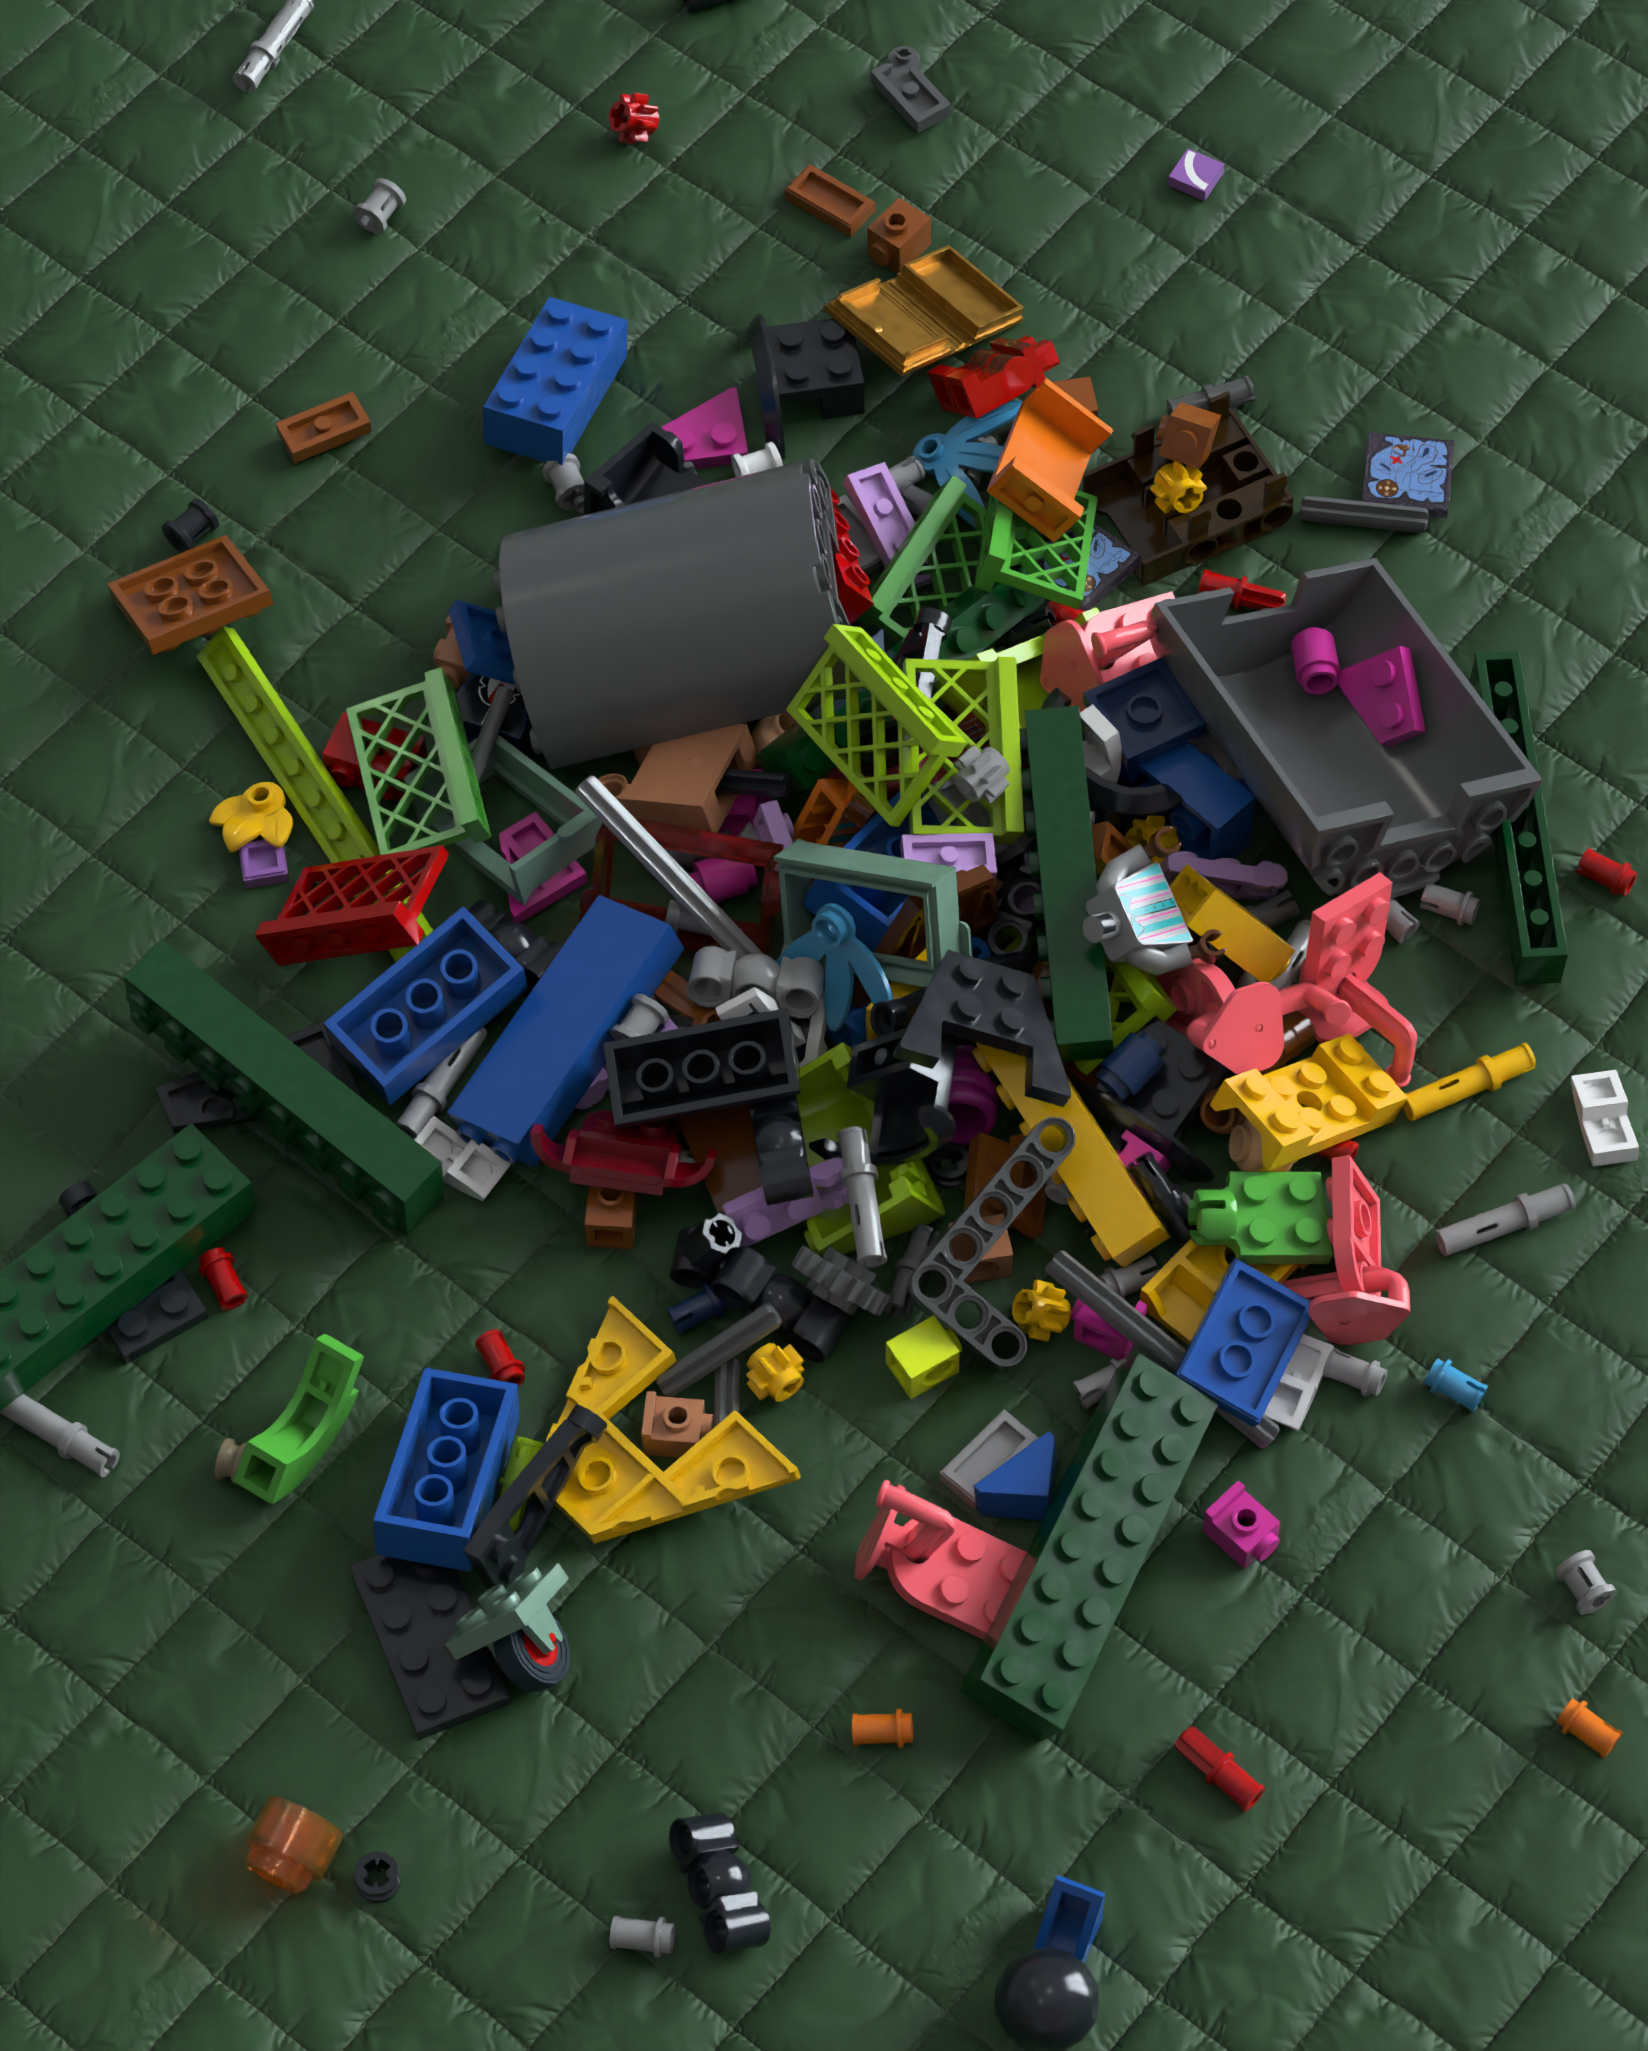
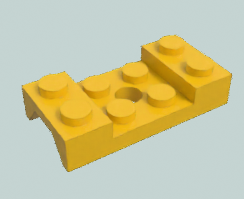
[1210,1033,1408,1171]
[1140,1166,1331,1345]

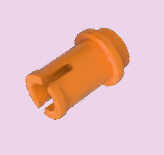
[1556,1698,1623,1758]
[852,1709,914,1748]

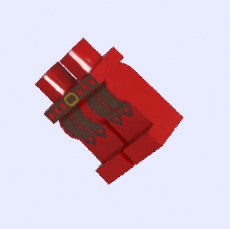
[927,335,1060,419]

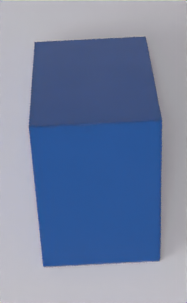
[974,1431,1057,1520]
[1033,1875,1105,1963]

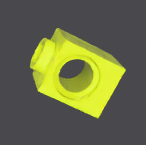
[886,1315,962,1399]

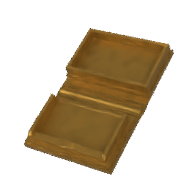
[823,245,1024,376]

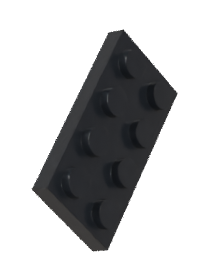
[349,1555,511,1740]

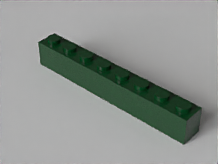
[755,564,1045,791]
[1469,651,1568,985]
[1019,705,1114,1063]

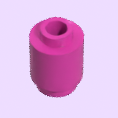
[1290,627,1340,695]
[688,850,758,903]

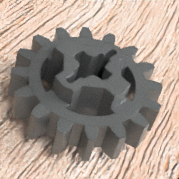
[791,1245,891,1316]

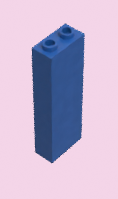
[447,895,685,1167]

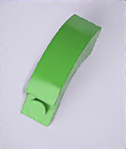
[233,1334,364,1505]

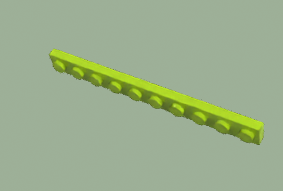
[196,626,433,962]

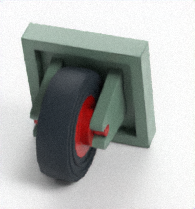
[445,1563,570,1692]

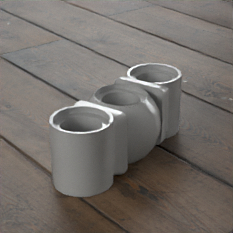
[687,946,825,1018]

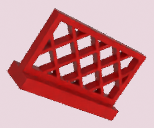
[254,845,449,966]

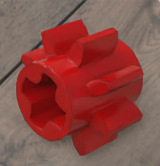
[608,92,659,144]

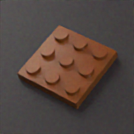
[107,535,274,655]

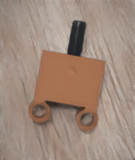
[598,724,793,838]

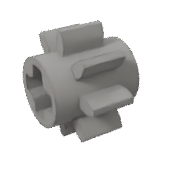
[953,745,1010,804]

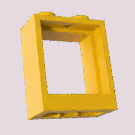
[1169,864,1296,983]

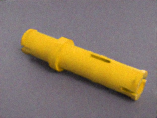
[1402,1043,1536,1122]

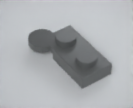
[871,46,951,133]

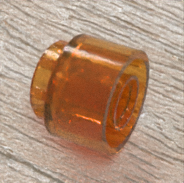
[244,1796,344,1894]

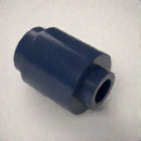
[1095,1032,1164,1102]

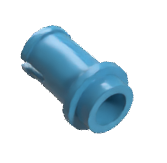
[1424,1358,1488,1412]

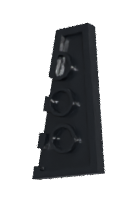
[155,1020,362,1134]

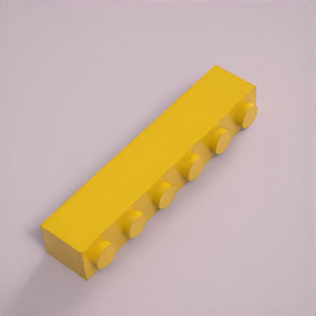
[972,1042,1170,1268]

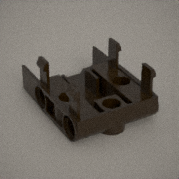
[1083,391,1294,587]

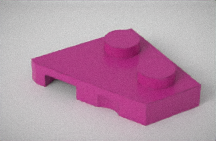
[661,387,748,469]
[1337,646,1426,746]
[499,811,587,923]

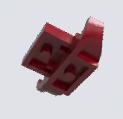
[530,1110,719,1196]

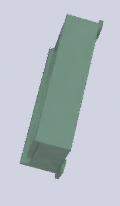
[404,735,607,906]
[774,839,972,987]

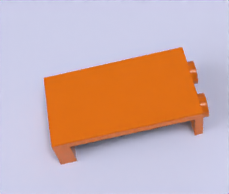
[987,378,1113,543]

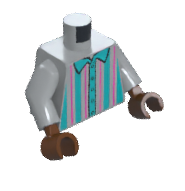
[1083,826,1227,975]

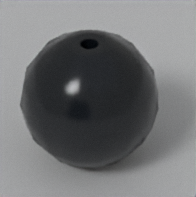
[994,1947,1099,2051]

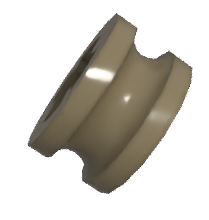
[214,1438,247,1485]

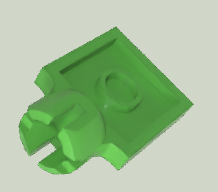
[1188,1171,1333,1264]

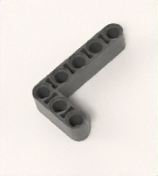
[908,1117,1076,1368]

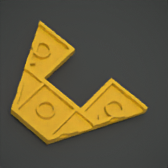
[540,1296,801,1544]

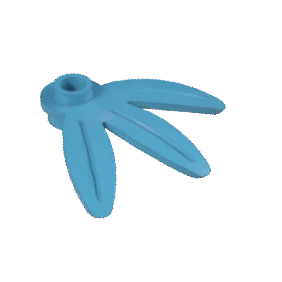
[913,401,1022,529]
[776,903,893,1032]

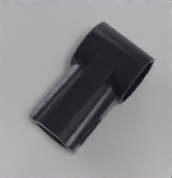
[669,1213,742,1289]

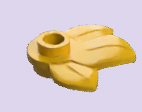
[209,782,293,853]

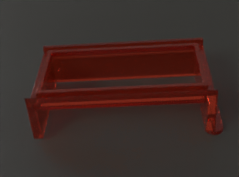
[579,818,784,955]

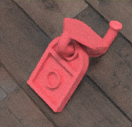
[1040,591,1174,712]
[1297,872,1417,1088]
[1155,958,1352,1075]
[1282,1155,1410,1345]
[854,1480,1026,1640]

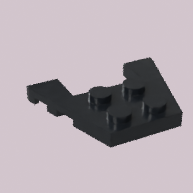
[893,950,1071,1107]

